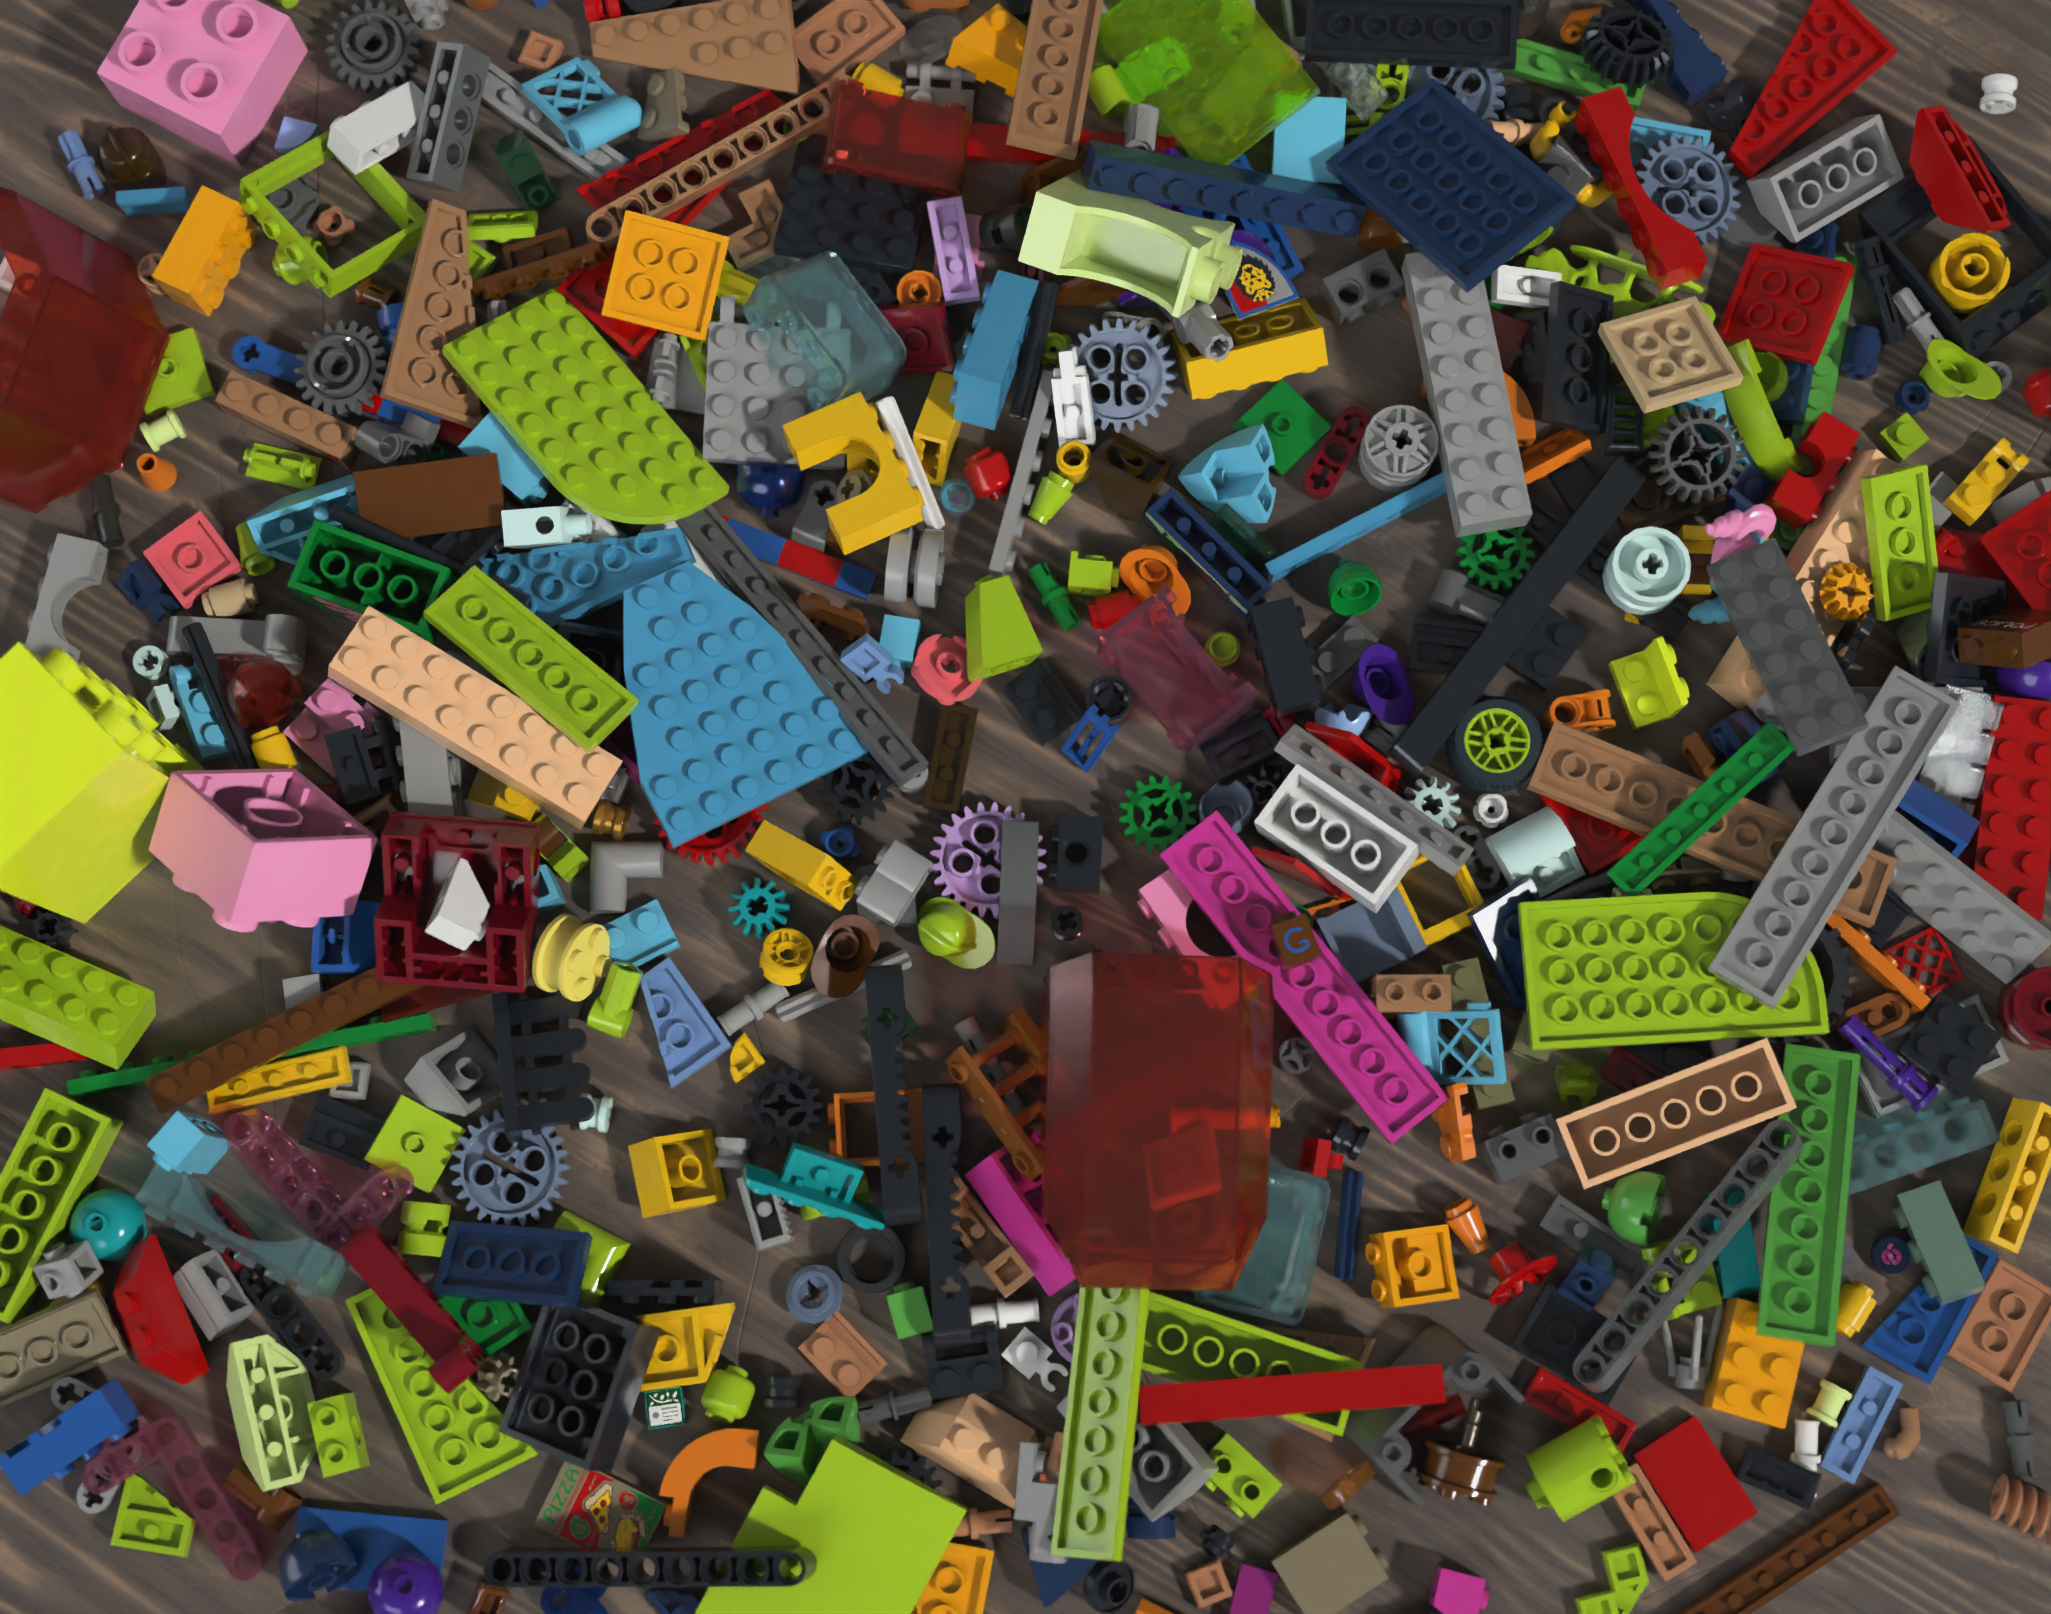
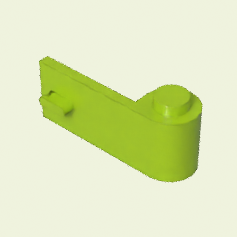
[1088,35,1194,120]

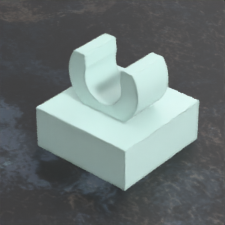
[146,684,184,732]

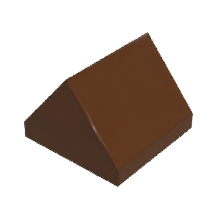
[466,1578,510,1614]

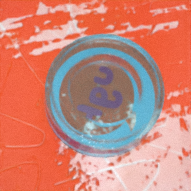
[940,478,975,516]

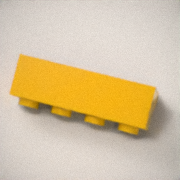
[1171,298,1328,400]

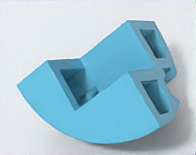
[1178,424,1276,523]

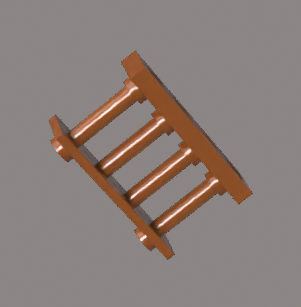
[945,1007,1083,1181]

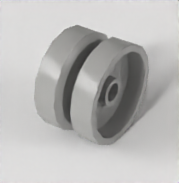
[884,526,945,608]

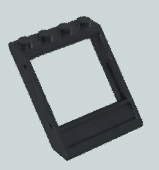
[1857,135,2051,358]

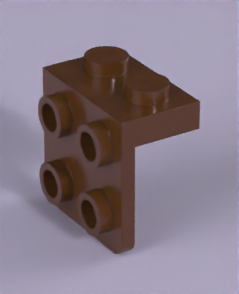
[797,593,873,675]

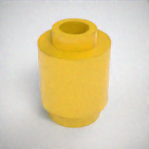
[852,62,904,110]
[1056,441,1092,484]
[250,726,298,769]
[1836,1280,1877,1339]

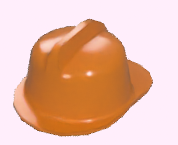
[1119,543,1191,620]

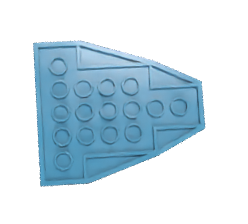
[623,561,868,849]

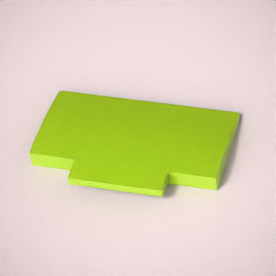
[695,1434,968,1614]

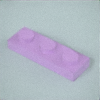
[927,196,980,306]

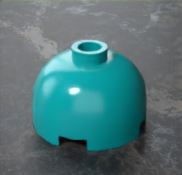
[69,1188,147,1262]

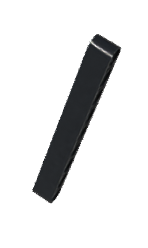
[483,1546,817,1587]

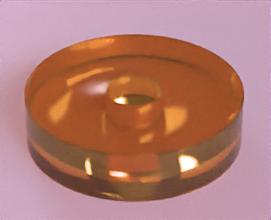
[1320,1460,1376,1511]

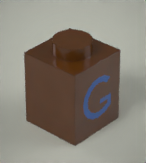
[1268,911,1321,972]

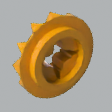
[1819,563,1874,621]

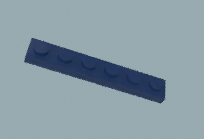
[1769,222,1839,426]

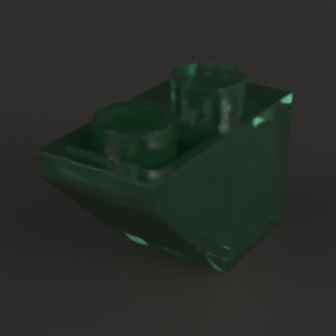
[490,128,560,212]

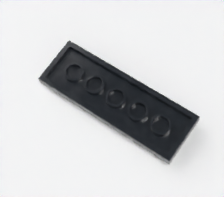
[1304,0,1518,69]

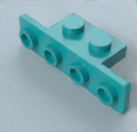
[743,1142,885,1230]

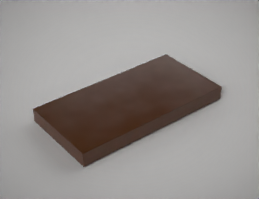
[353,453,506,542]

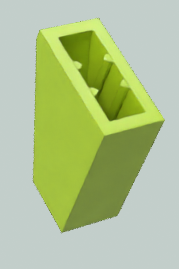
[965,575,1043,683]

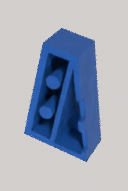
[0,1378,141,1496]

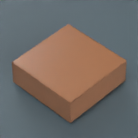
[518,30,564,74]
[1184,1558,1233,1609]

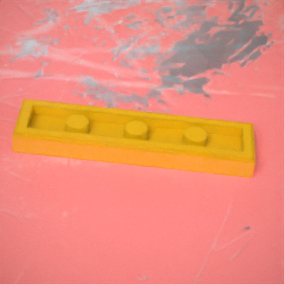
[206,1046,353,1114]

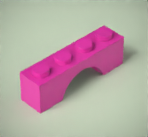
[1428,1565,1489,1614]

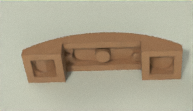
[920,1168,1034,1298]

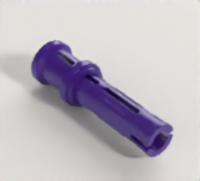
[1837,1014,1939,1112]

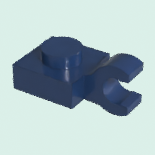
[1719,463,1775,517]
[117,559,180,622]

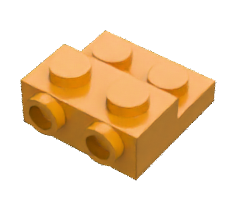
[1365,1224,1460,1309]

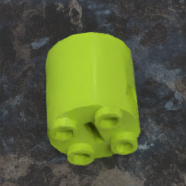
[1524,1415,1637,1522]

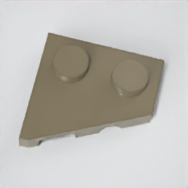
[637,68,689,143]

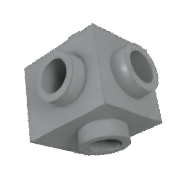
[33,1240,104,1300]

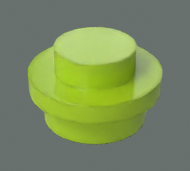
[1205,631,1240,667]

